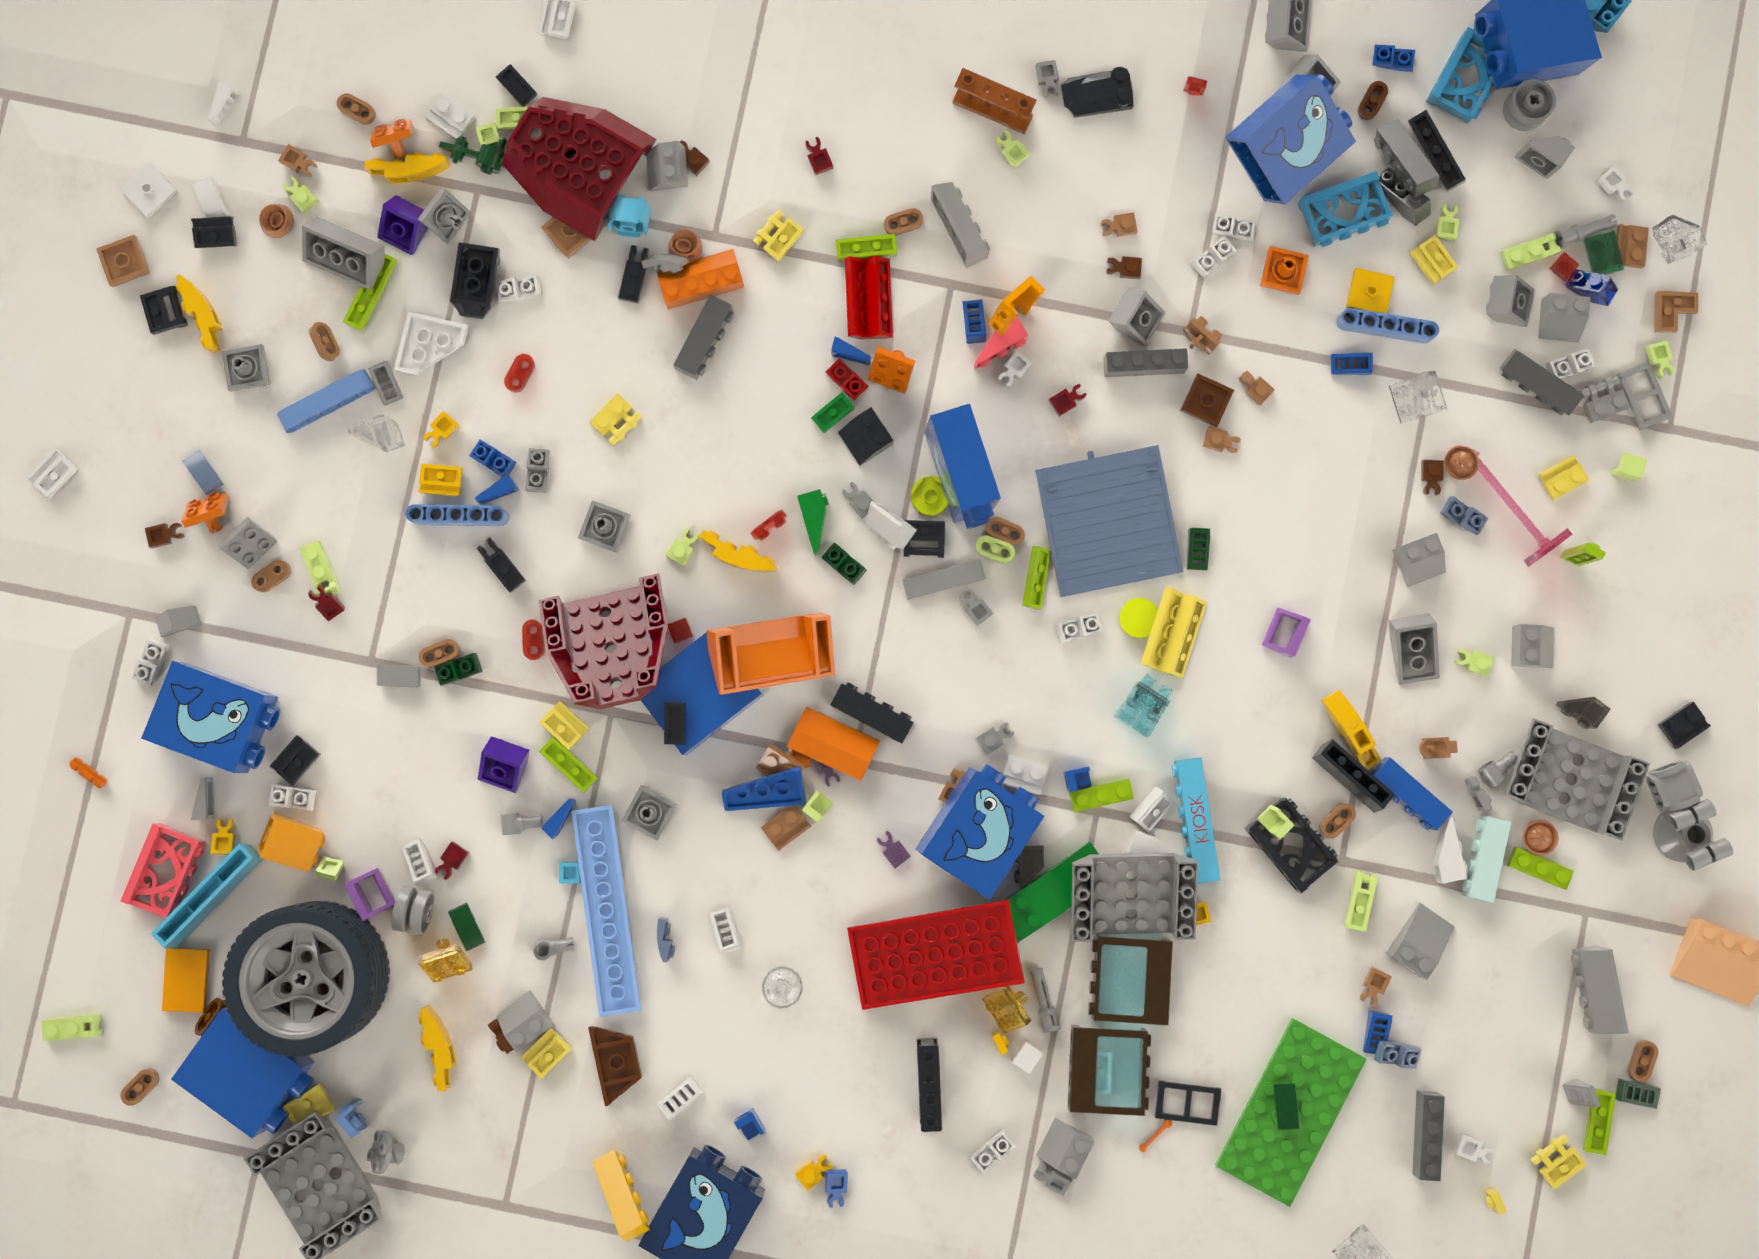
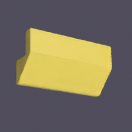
[1141,587,1207,679]

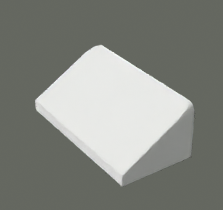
[1130,787,1175,833]

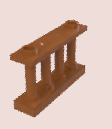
[952,68,1037,135]

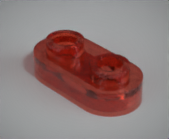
[504,354,535,393]
[750,510,787,541]
[522,620,545,661]

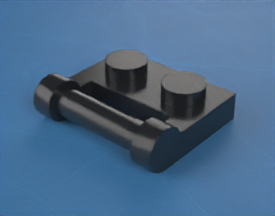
[139,286,188,335]
[903,520,945,558]

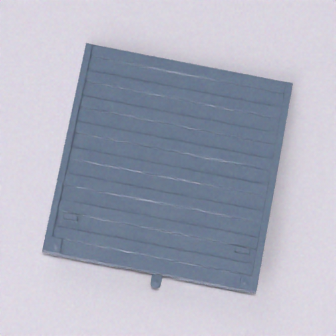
[1035,445,1183,597]

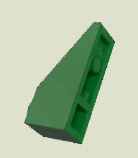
[797,489,829,556]

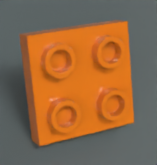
[370,119,414,159]
[1260,246,1309,295]
[868,347,916,394]
[181,491,229,534]

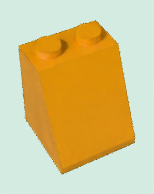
[257,812,326,872]

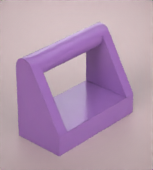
[1262,608,1311,658]
[344,868,395,921]

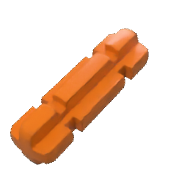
[69,757,107,789]

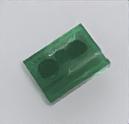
[1583,230,1624,278]

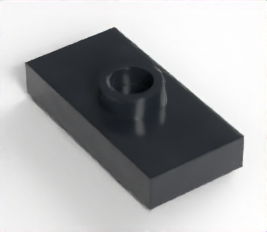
[495,64,538,107]
[664,702,686,745]

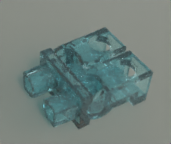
[1113,674,1172,737]

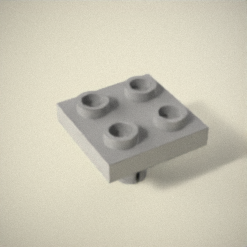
[418,187,471,244]
[221,344,270,392]
[578,500,631,553]
[218,517,277,569]
[621,785,678,841]

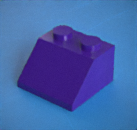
[377,195,428,255]
[477,736,530,793]

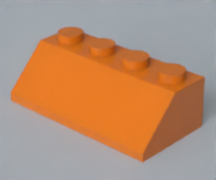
[657,249,744,310]

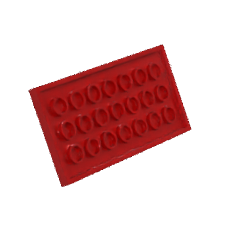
[847,899,1025,1010]

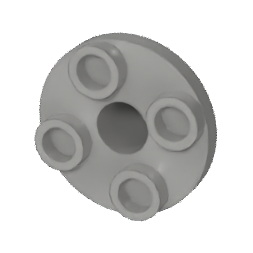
[367,1130,405,1174]

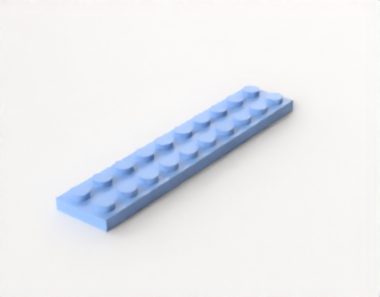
[571,805,641,1017]

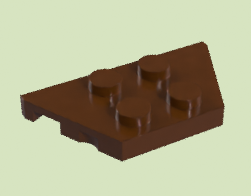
[588,1026,643,1106]

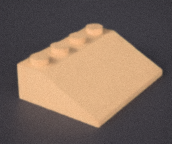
[1670,917,1759,1007]

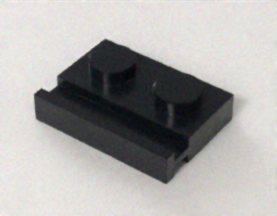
[191,216,237,248]
[1657,701,1711,749]
[269,735,321,786]

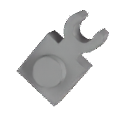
[1035,60,1059,98]
[842,482,874,519]
[959,589,994,626]
[976,722,1014,755]
[1464,776,1492,812]
[1033,1162,1073,1196]

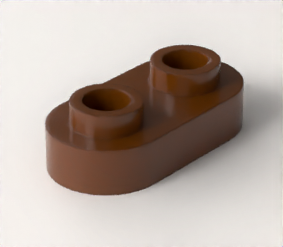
[1357,81,1388,120]
[195,998,227,1036]

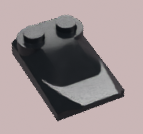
[1061,67,1133,118]
[450,242,500,319]

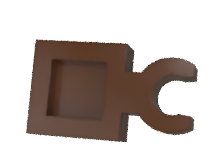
[680,140,710,176]
[1106,256,1142,280]
[1421,460,1444,495]
[145,523,185,549]
[488,1018,514,1054]

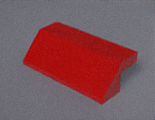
[845,256,893,340]

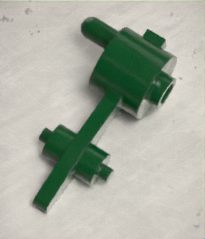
[438,136,507,175]

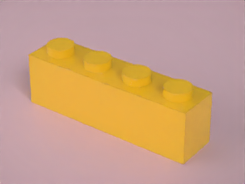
[592,1150,650,1242]

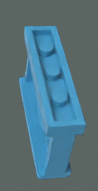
[1425,27,1495,124]
[1297,171,1393,247]

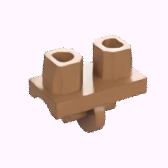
[1183,316,1222,355]
[1419,737,1458,759]

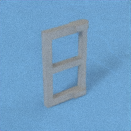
[1616,362,1673,430]

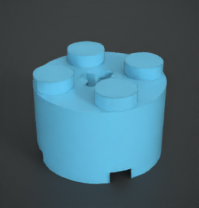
[608,195,651,238]

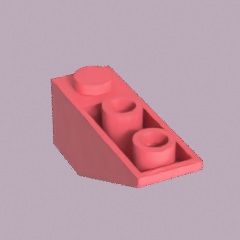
[974,316,1028,369]

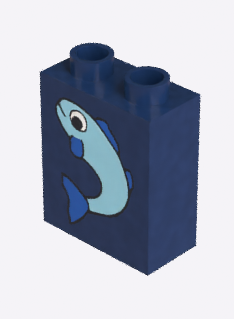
[638,1145,765,1259]

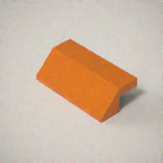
[787,707,880,781]

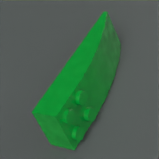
[1003,842,1099,943]

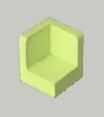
[1611,452,1648,482]
[802,790,833,823]
[1257,805,1294,840]

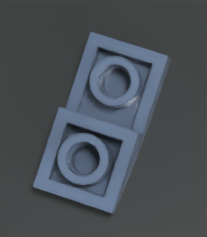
[182,450,224,496]
[1440,496,1488,535]
[657,917,675,963]
[1374,1041,1422,1069]

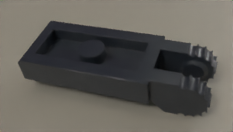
[618,245,649,304]
[477,538,527,593]

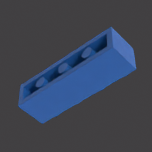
[1372,757,1453,831]

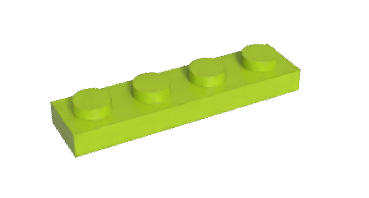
[343,253,398,332]

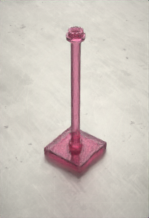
[1474,449,1573,567]

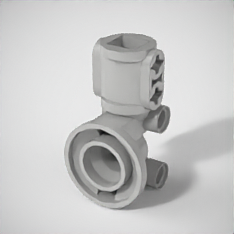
[1646,760,1734,871]

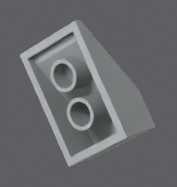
[1389,614,1440,685]
[1386,903,1455,980]

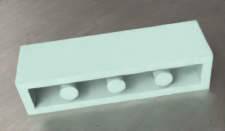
[1462,816,1511,903]

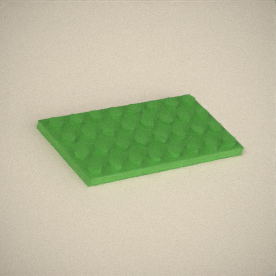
[1215,1018,1367,1207]

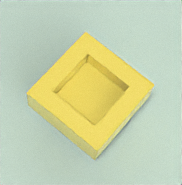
[1484,1187,1507,1215]

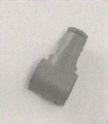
[1478,751,1519,788]
[501,813,543,835]
[533,937,575,960]

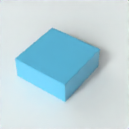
[559,862,581,884]

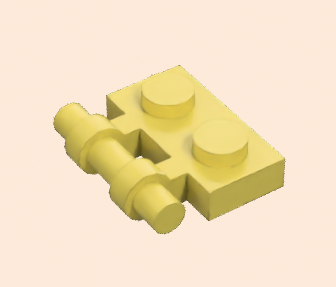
[753,210,804,262]
[590,393,642,446]
[1530,1134,1587,1189]

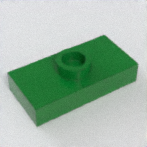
[811,392,855,434]

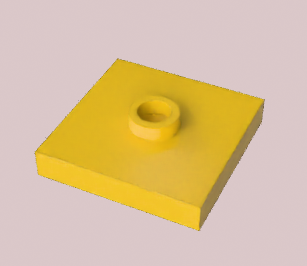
[1346,268,1395,314]

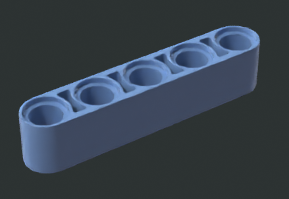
[1336,308,1439,343]
[277,369,375,433]
[405,504,509,526]

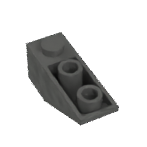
[1379,167,1431,226]

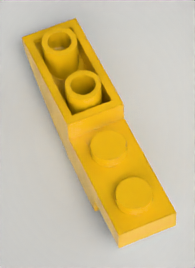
[364,152,450,184]
[176,274,223,353]
[699,530,778,572]
[1321,690,1382,770]
[418,1006,456,1092]

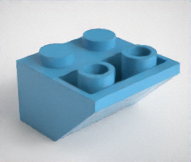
[1585,0,1632,33]

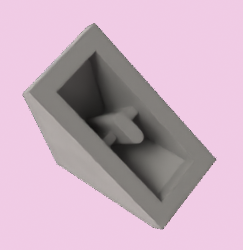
[155,606,201,637]

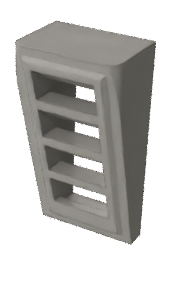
[368,361,404,406]
[191,778,214,820]
[1562,1079,1600,1107]

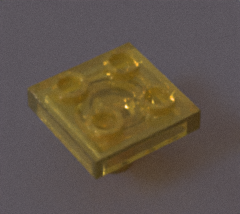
[418,939,473,982]
[982,986,1031,1034]

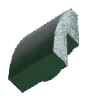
[821,542,867,585]
[434,653,483,686]
[448,902,486,952]
[1273,1083,1299,1130]

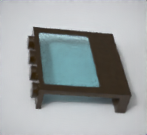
[1088,935,1173,1025]
[1068,1025,1151,1116]

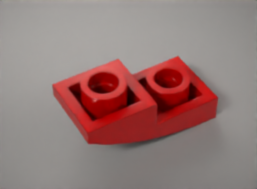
[825,358,869,401]

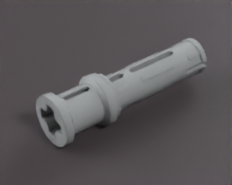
[1555,214,1618,248]
[1030,968,1061,1033]

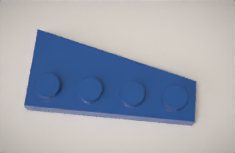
[722,766,806,811]

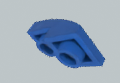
[1372,45,1415,72]
[469,439,517,477]

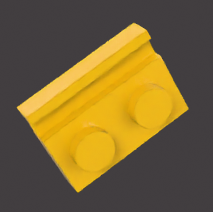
[418,464,463,497]

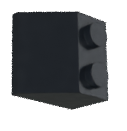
[838,407,894,466]

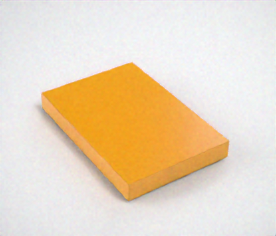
[162,948,210,1013]

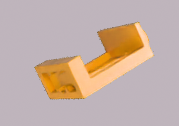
[987,276,1046,336]

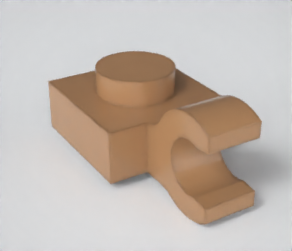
[1238,370,1275,405]

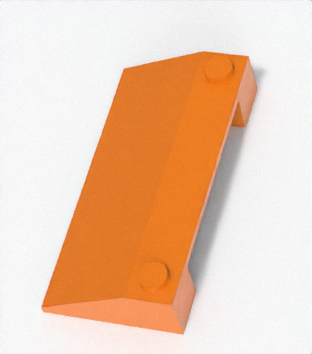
[706,612,835,695]

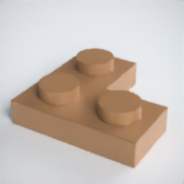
[1654,291,1698,333]

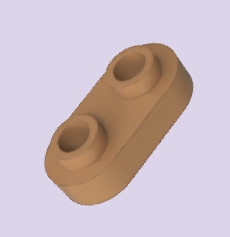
[336,93,376,125]
[884,208,923,236]
[309,322,340,361]
[985,517,1025,546]
[251,560,291,592]
[419,639,460,668]
[1319,803,1356,839]
[1628,1040,1658,1082]
[120,1068,159,1106]

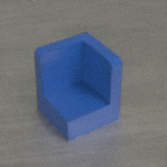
[1063,767,1092,792]
[734,1108,766,1140]

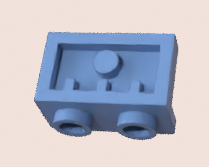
[335,1099,368,1139]

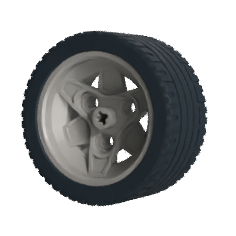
[222,901,390,1057]

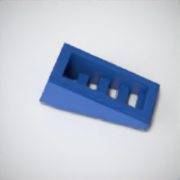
[962,299,986,344]
[831,336,871,365]
[1331,352,1373,375]
[475,475,520,504]
[541,798,576,839]
[1363,1011,1393,1054]

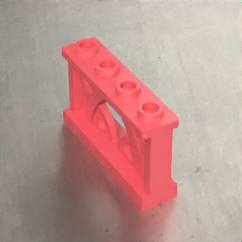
[120,823,205,919]

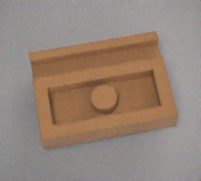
[1613,224,1649,269]
[756,743,805,776]
[761,805,811,851]

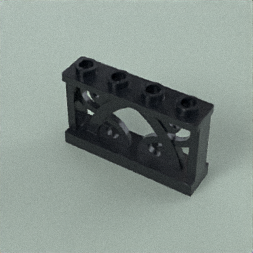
[1244,797,1339,893]
[917,1038,942,1132]

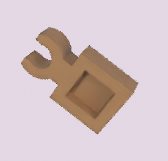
[278,144,318,177]
[1100,212,1138,237]
[1202,426,1241,453]
[1360,966,1392,1007]

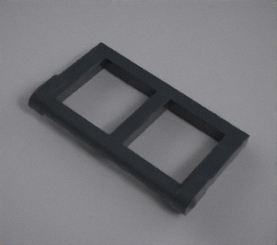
[1154,1080,1221,1126]

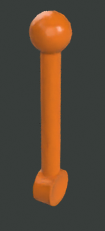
[1139,1119,1172,1152]

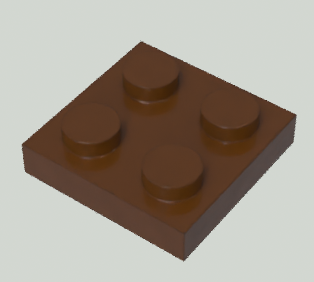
[1180,373,1234,427]

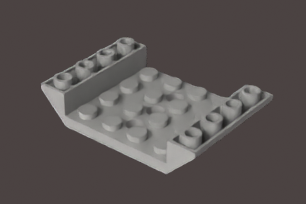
[1505,718,1650,841]
[1071,853,1198,942]
[244,1111,382,1259]

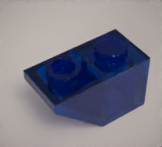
[1565,269,1618,306]

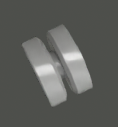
[1503,79,1556,131]
[391,885,435,936]

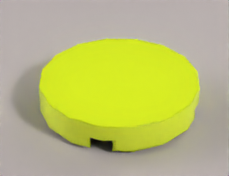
[911,476,948,516]
[1119,598,1158,638]

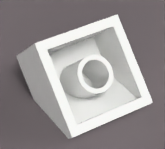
[866,501,916,550]

